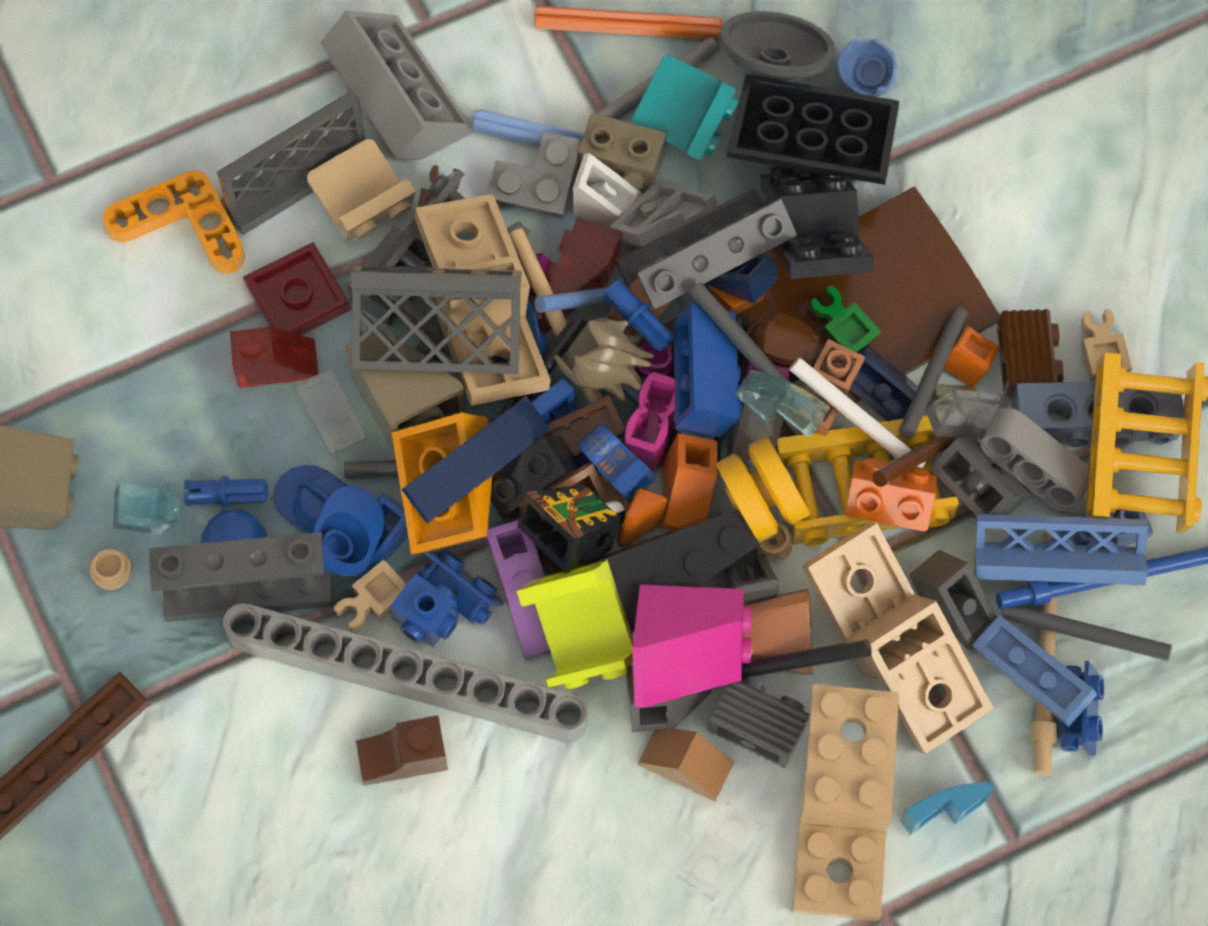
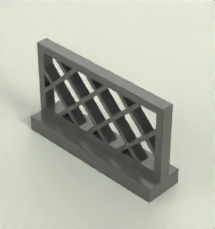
[217,90,366,235]
[351,265,522,374]

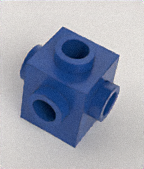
[390,574,459,647]

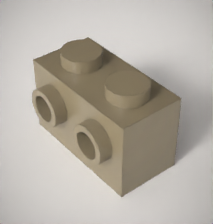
[577,113,666,190]

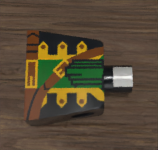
[517,485,625,573]

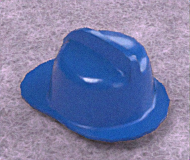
[273,465,349,534]
[312,486,385,576]

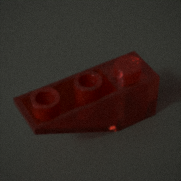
[533,217,622,333]

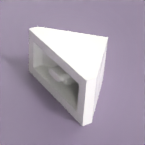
[573,153,642,224]

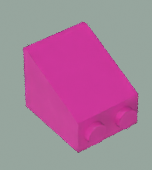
[632,585,752,708]

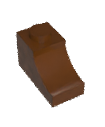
[356,715,448,786]

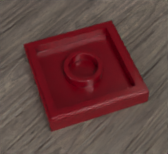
[243,242,351,346]

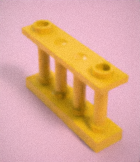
[1085,352,1208,533]
[775,413,959,546]

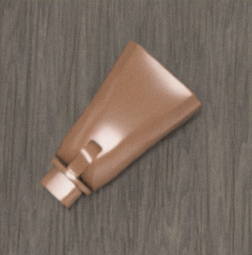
[744,589,813,674]

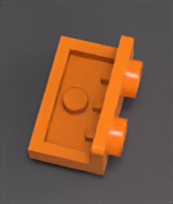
[845,458,937,531]

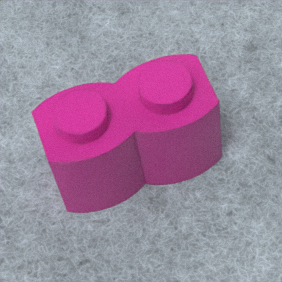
[625,372,675,471]

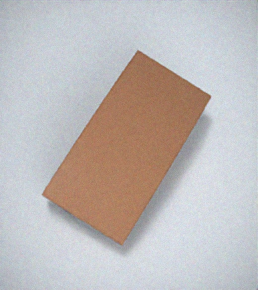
[789,339,865,436]

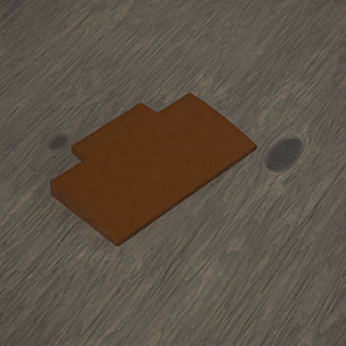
[646,186,1000,466]

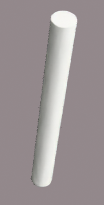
[789,357,926,468]

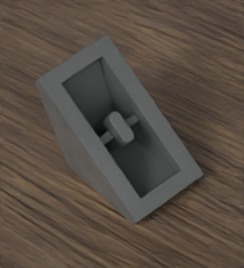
[724,551,779,603]

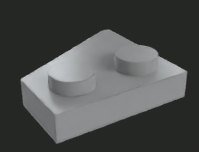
[609,180,718,247]

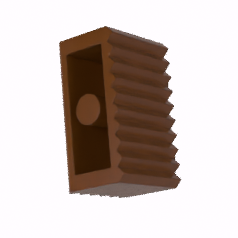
[997,309,1064,399]

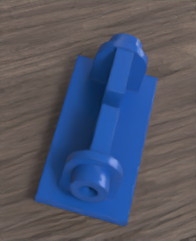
[418,550,504,626]
[1057,661,1105,755]

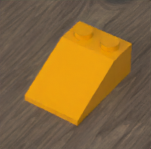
[391,413,492,555]

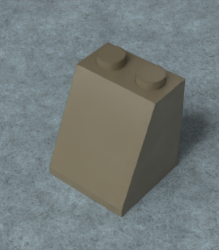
[345,327,467,455]
[0,425,79,529]

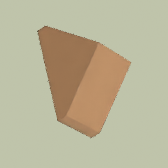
[638,728,734,801]

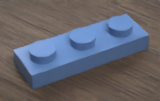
[972,615,1097,727]

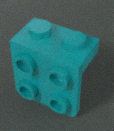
[632,55,739,161]

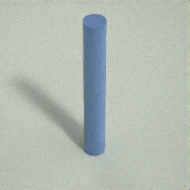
[534,287,609,313]

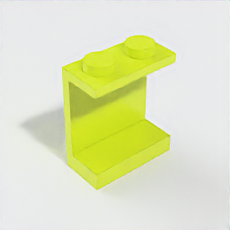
[517,560,633,690]

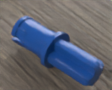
[602,279,674,351]
[184,476,268,508]

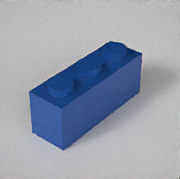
[673,302,742,438]

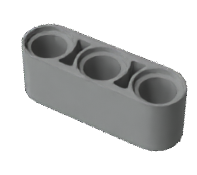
[980,408,1089,513]

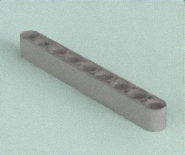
[223,603,587,742]

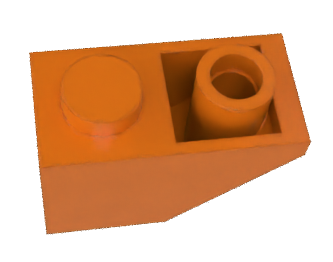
[662,433,717,530]

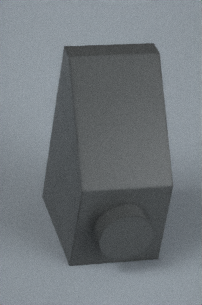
[909,550,997,651]

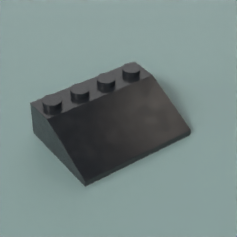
[727,74,900,185]

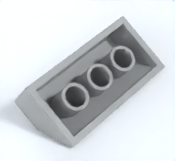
[320,11,473,160]

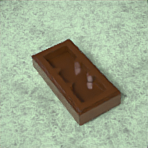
[540,395,626,458]

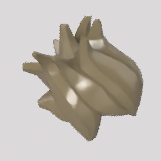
[554,318,654,401]

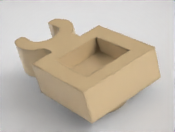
[1081,309,1132,381]
[334,560,407,633]

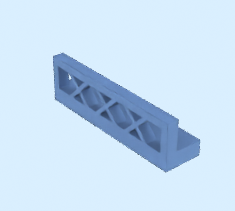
[974,514,1148,585]

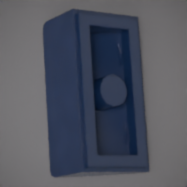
[850,346,918,421]

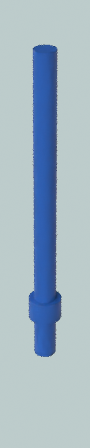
[996,547,1208,609]

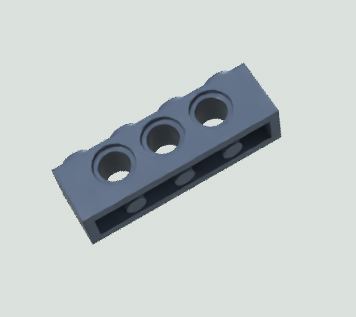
[1011,381,1184,447]

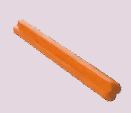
[534,6,723,40]

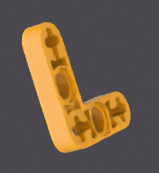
[103,171,245,274]

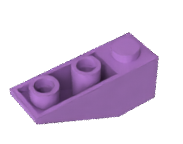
[486,520,551,660]

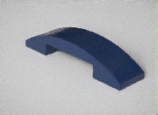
[401,396,551,524]

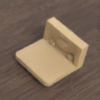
[307,139,416,243]

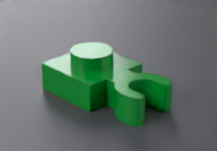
[809,285,881,353]

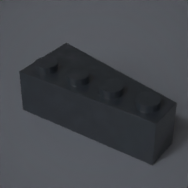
[580,509,760,633]

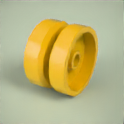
[715,435,811,543]

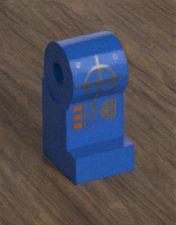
[576,423,656,504]

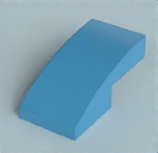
[900,782,995,835]

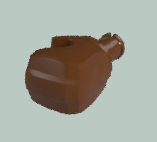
[746,311,823,379]

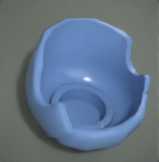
[837,39,898,97]

